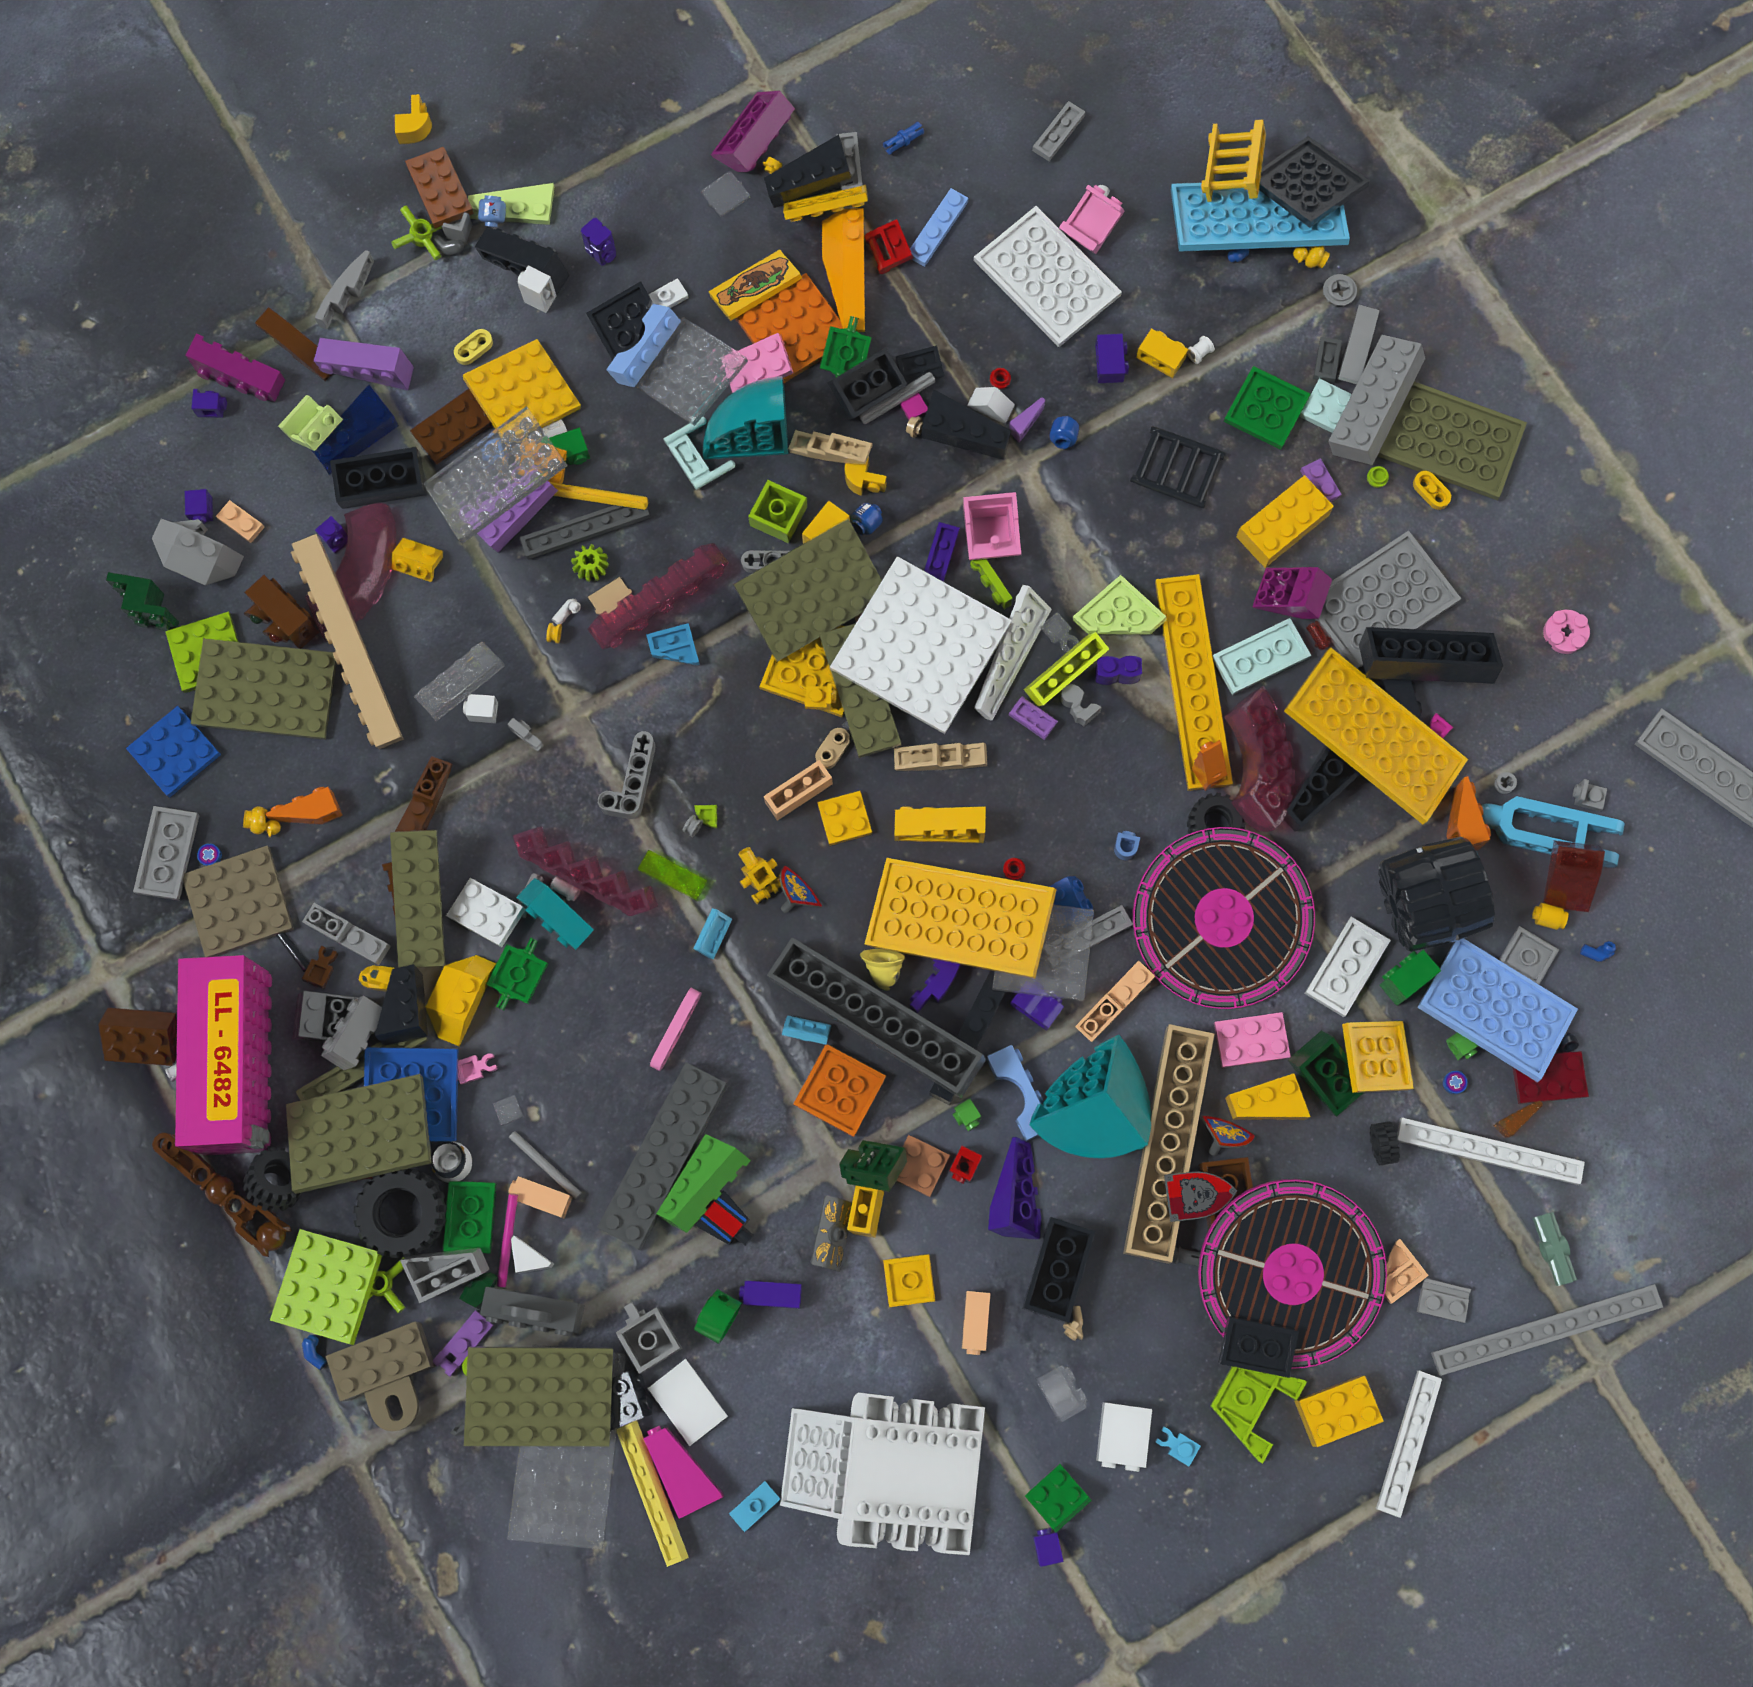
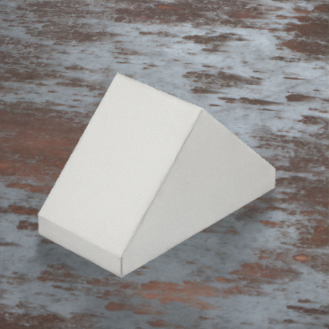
[967,387,1015,424]
[511,1236,554,1274]

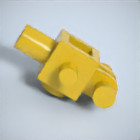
[738,847,781,905]

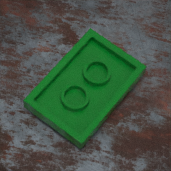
[443,1181,497,1254]

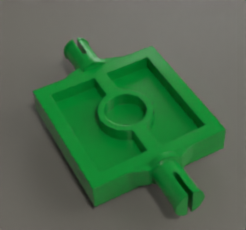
[819,316,872,377]
[486,938,548,1011]

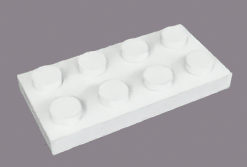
[1304,917,1391,1017]

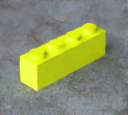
[1023,632,1109,706]

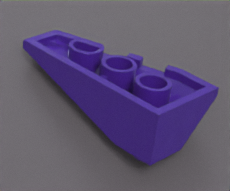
[988,1137,1041,1240]

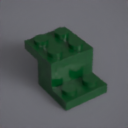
[106,572,179,631]

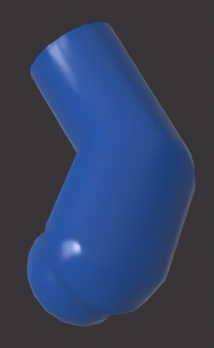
[1228,249,1249,263]
[1580,941,1616,962]
[302,1335,327,1370]

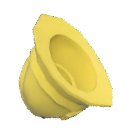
[860,949,905,991]

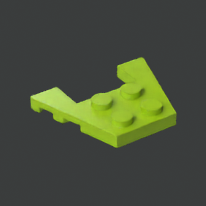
[1210,1366,1307,1464]

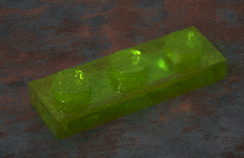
[638,850,708,901]

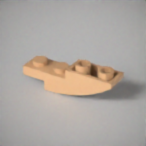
[1075,961,1156,1042]

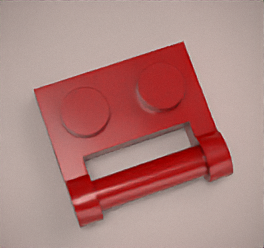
[864,219,914,274]

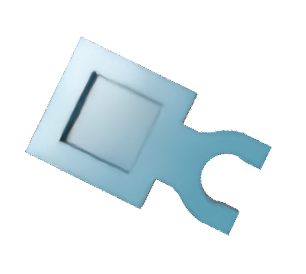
[1155,1426,1201,1467]

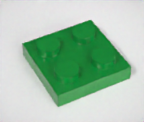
[1025,1464,1092,1533]

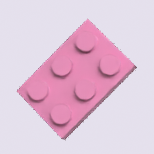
[721,333,793,393]
[1214,1012,1291,1068]

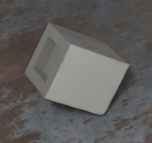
[442,212,472,243]

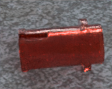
[1306,621,1331,650]

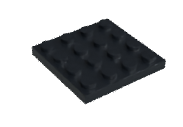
[1259,136,1370,228]

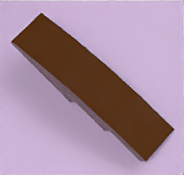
[255,307,331,381]

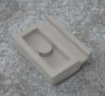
[1417,1278,1471,1323]

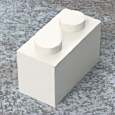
[518,266,556,313]

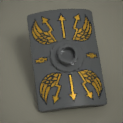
[811,1195,852,1272]

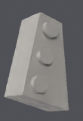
[321,996,382,1070]
[400,1248,490,1303]

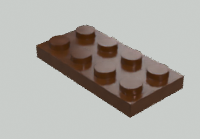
[410,389,492,465]

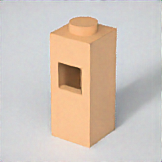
[508,1176,573,1219]
[962,1291,990,1355]

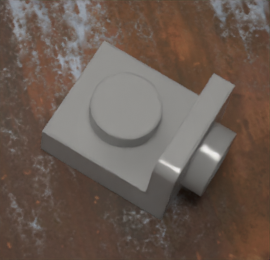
[1573,779,1607,812]

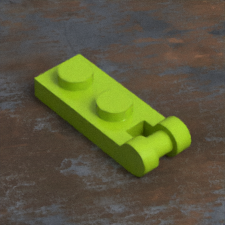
[970,559,1013,610]

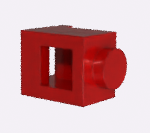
[949,1146,982,1184]

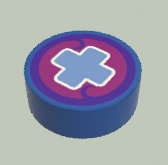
[197,844,222,866]
[1443,1071,1467,1094]

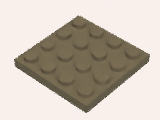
[183,845,294,957]

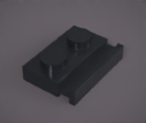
[895,345,945,385]

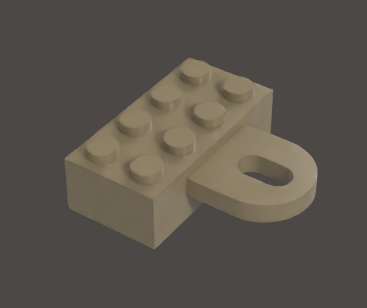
[326,1321,436,1431]

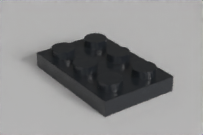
[1218,1316,1299,1378]

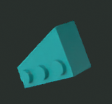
[516,878,594,950]

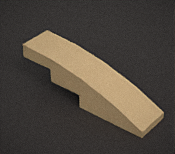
[788,430,872,464]
[894,743,987,771]

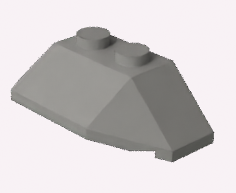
[152,519,244,586]

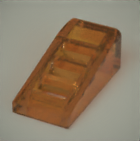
[1493,1100,1543,1138]

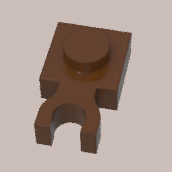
[302,946,338,989]

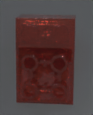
[1543,840,1605,912]

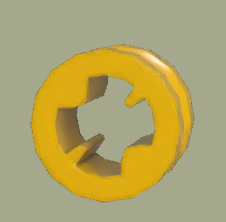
[546,623,562,644]

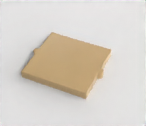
[588,577,639,626]

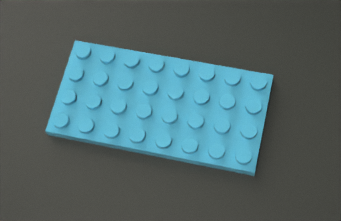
[1171,183,1350,251]

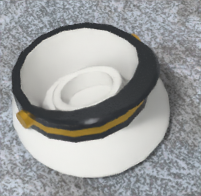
[431,1141,472,1183]

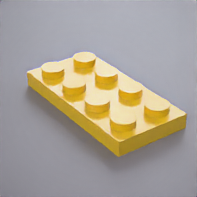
[783,185,868,222]

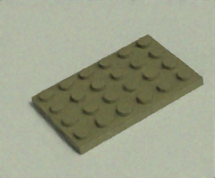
[1377,381,1527,501]
[733,519,882,662]
[191,638,336,740]
[286,1074,431,1194]
[464,1347,613,1446]

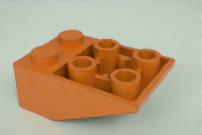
[1446,776,1491,850]

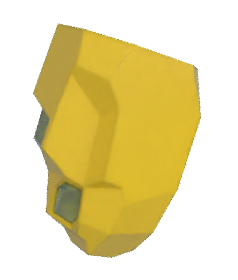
[358,965,394,992]

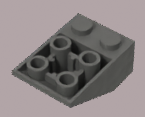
[292,991,371,1042]

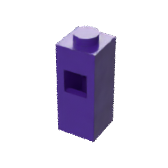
[739,1281,802,1309]

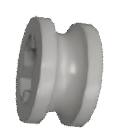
[1494,772,1517,794]
[683,815,703,837]

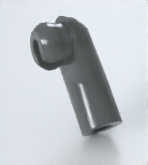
[433,235,465,255]

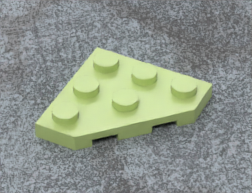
[1073,575,1166,634]

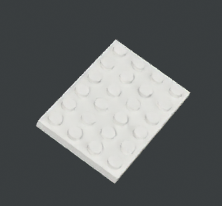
[974,206,1122,347]

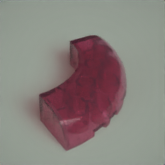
[305,503,397,642]
[1225,686,1295,832]

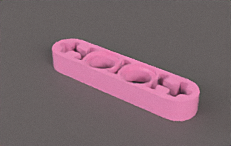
[650,988,702,1071]

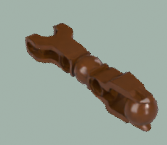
[152,1133,292,1257]

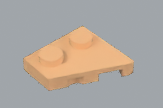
[1384,1239,1429,1304]

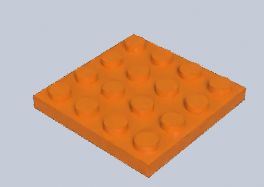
[736,273,843,383]

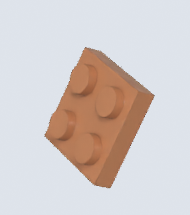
[896,1135,950,1197]

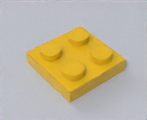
[817,791,872,846]

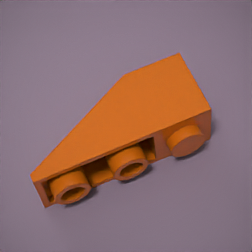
[1191,740,1227,791]
[265,787,343,824]

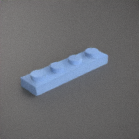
[910,188,969,267]

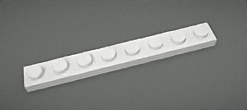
[1397,1118,1585,1185]

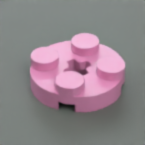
[1543,610,1590,654]

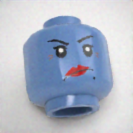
[478,195,506,228]

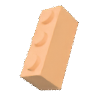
[764,760,833,821]

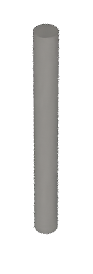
[509,1131,582,1199]

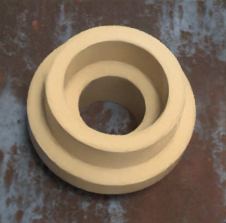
[906,416,923,438]

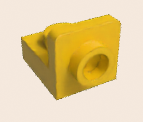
[805,683,837,710]

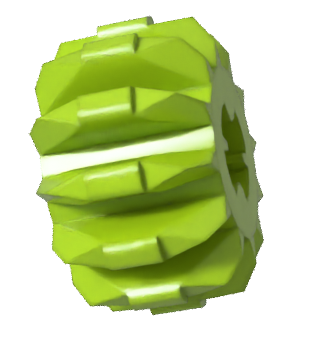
[571,544,609,582]

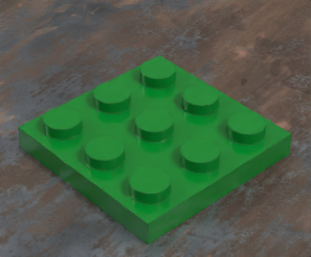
[1223,366,1310,450]

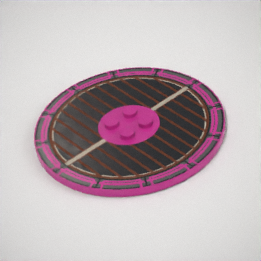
[1133,827,1315,1009]
[1198,1179,1387,1369]

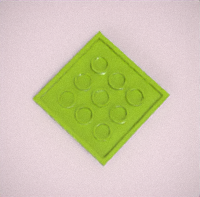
[270,1229,382,1345]

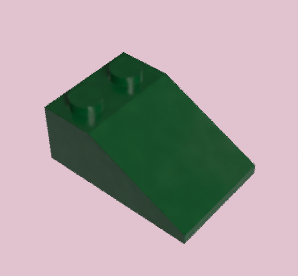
[1288,1030,1364,1117]

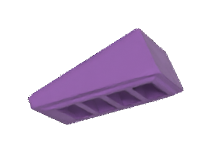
[1009,397,1045,442]

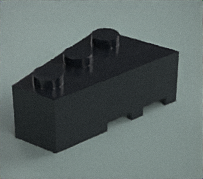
[375,964,428,1046]

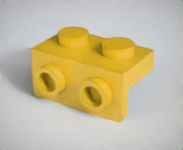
[392,538,443,582]

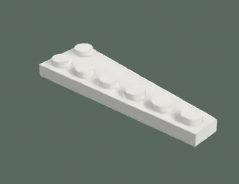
[974,585,1052,720]

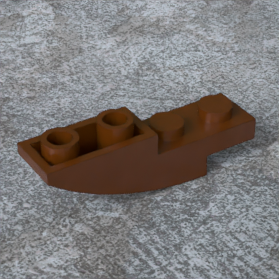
[395,756,452,832]

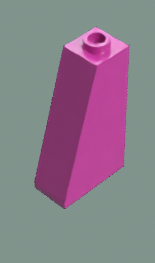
[643,1425,724,1519]

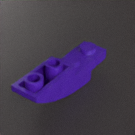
[910,959,961,1013]

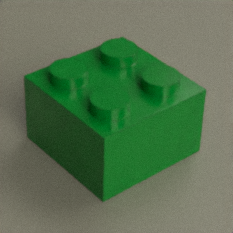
[1379,949,1441,1006]

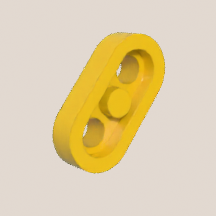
[1413,471,1451,510]

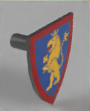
[780,866,822,913]
[1201,1116,1255,1156]

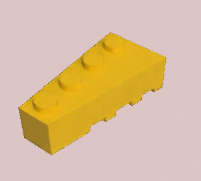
[894,807,986,843]

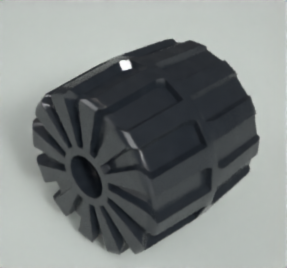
[1378,837,1495,952]

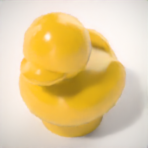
[1293,246,1330,269]
[243,806,281,837]

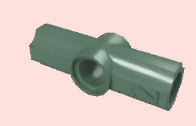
[1533,1212,1577,1286]

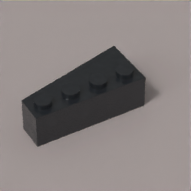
[764,134,853,208]
[475,226,569,295]

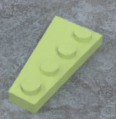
[468,183,555,225]

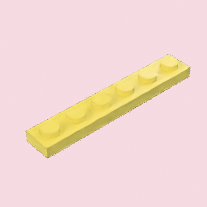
[616,1421,689,1567]

